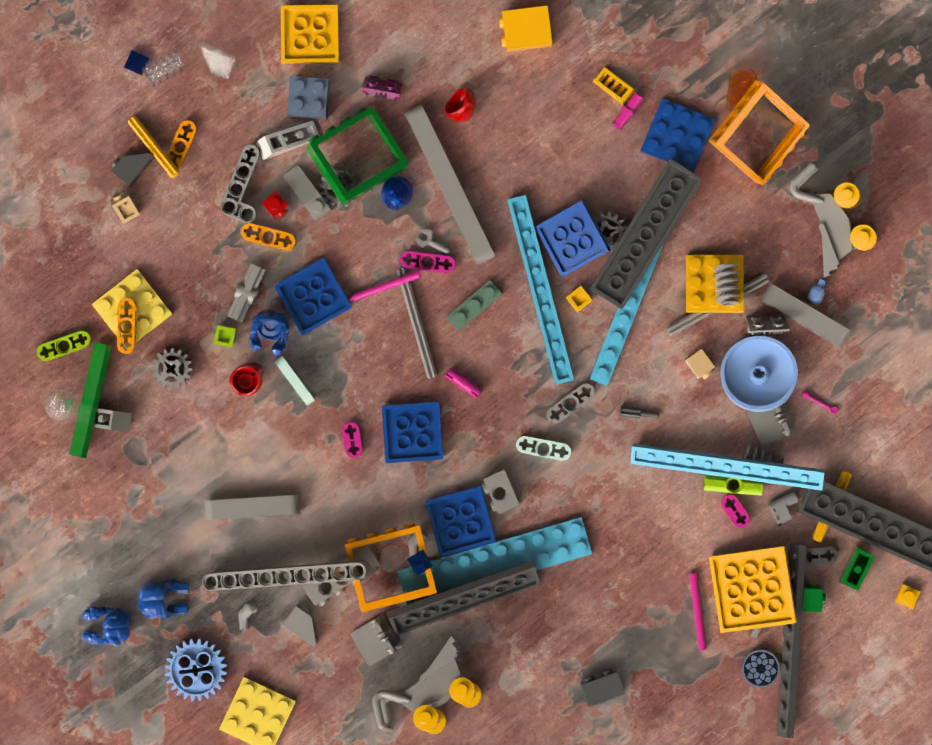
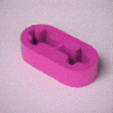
[342,422,363,458]
[721,495,750,528]

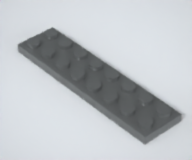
[589,159,702,310]
[797,482,932,572]
[387,560,541,636]

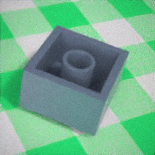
[287,76,330,120]

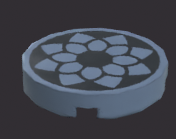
[741,649,780,688]

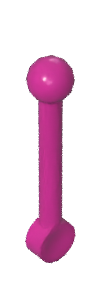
[802,391,838,414]

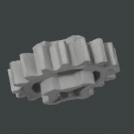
[319,166,360,208]
[593,212,627,253]
[151,348,193,390]

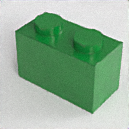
[838,547,875,591]

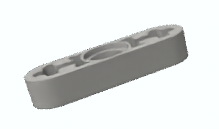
[546,383,595,424]

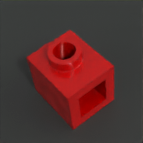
[261,191,290,220]

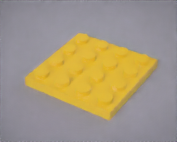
[709,546,797,633]

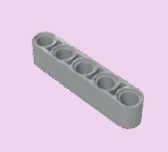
[761,284,851,348]
[205,495,300,520]

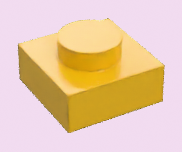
[566,286,593,313]
[894,584,920,609]

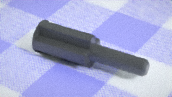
[619,406,659,419]

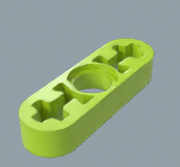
[37,331,92,361]

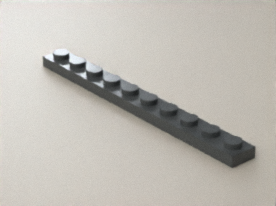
[776,544,806,738]

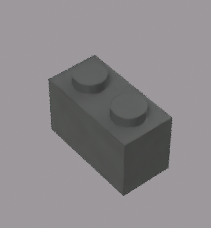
[580,669,625,707]

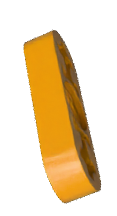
[167,120,197,171]
[241,223,296,251]
[117,298,136,354]

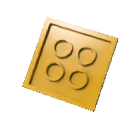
[281,5,339,64]
[686,255,744,313]

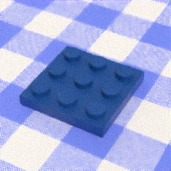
[640,98,715,173]
[535,200,611,277]
[274,258,352,336]
[382,402,443,463]
[425,486,496,557]

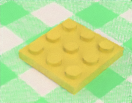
[92,269,173,349]
[219,676,296,745]

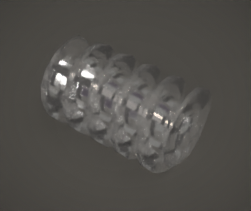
[142,49,184,87]

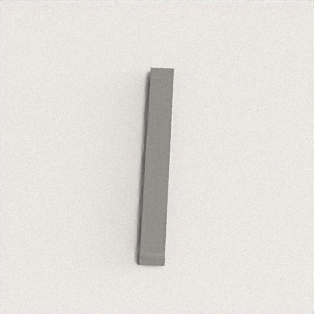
[404,104,495,265]
[202,560,371,591]

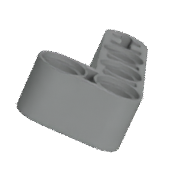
[221,145,261,224]

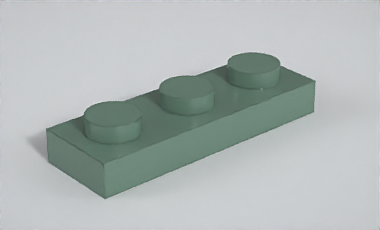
[446,280,502,332]

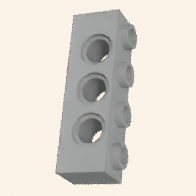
[302,545,380,607]

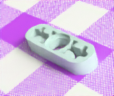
[275,356,315,406]
[516,436,571,461]

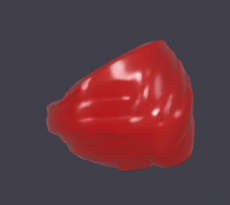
[444,88,476,123]
[229,362,264,396]

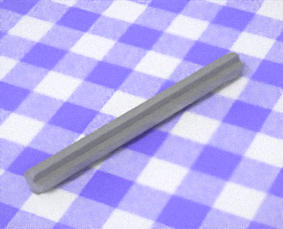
[397,268,437,379]
[666,273,770,336]

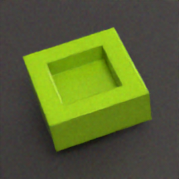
[213,325,236,348]

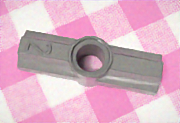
[227,264,266,323]

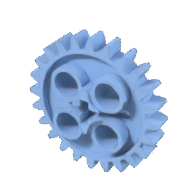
[165,638,228,701]

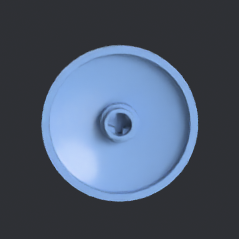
[720,336,798,412]

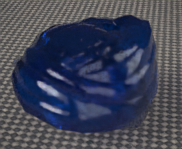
[381,177,413,211]

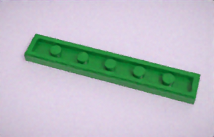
[69,343,112,459]

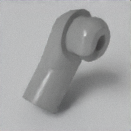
[408,531,427,557]
[238,603,257,630]

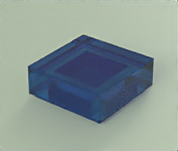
[124,50,150,76]
[406,549,433,576]

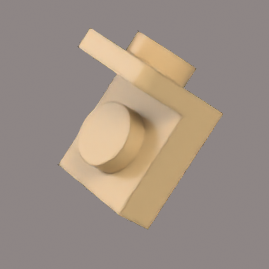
[110,191,140,224]

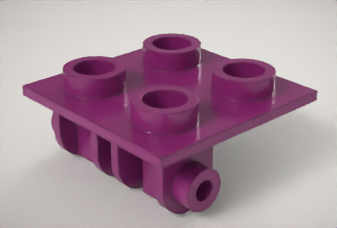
[361,76,403,100]

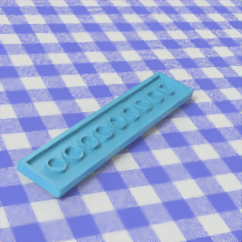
[397,517,592,605]

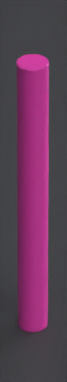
[347,270,421,303]
[689,573,707,650]

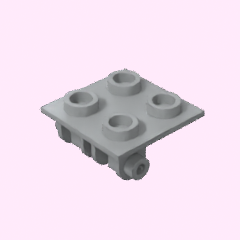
[746,314,789,335]
[747,403,797,447]
[350,614,402,667]

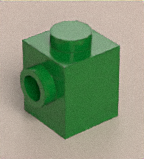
[802,584,826,613]

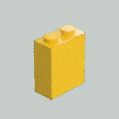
[499,6,552,52]

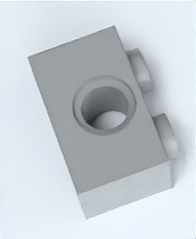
[481,470,520,514]

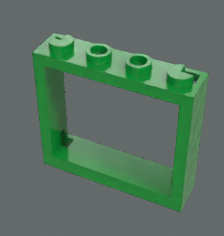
[306,106,409,206]

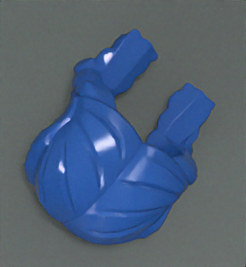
[249,310,290,356]
[137,579,189,619]
[82,606,130,646]

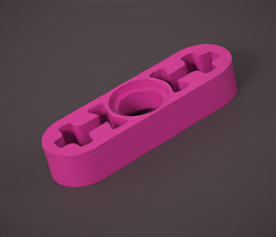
[400,251,455,274]

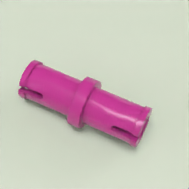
[611,93,644,130]
[445,367,483,399]

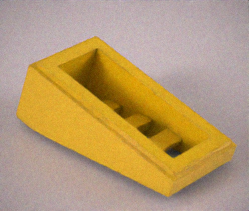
[593,67,636,106]

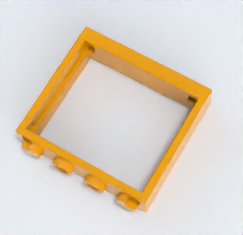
[709,80,810,185]
[344,522,437,612]

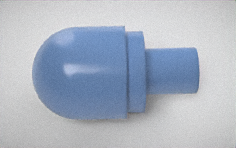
[807,279,826,305]

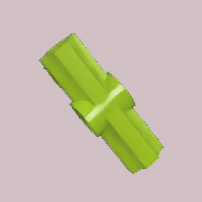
[703,474,763,496]

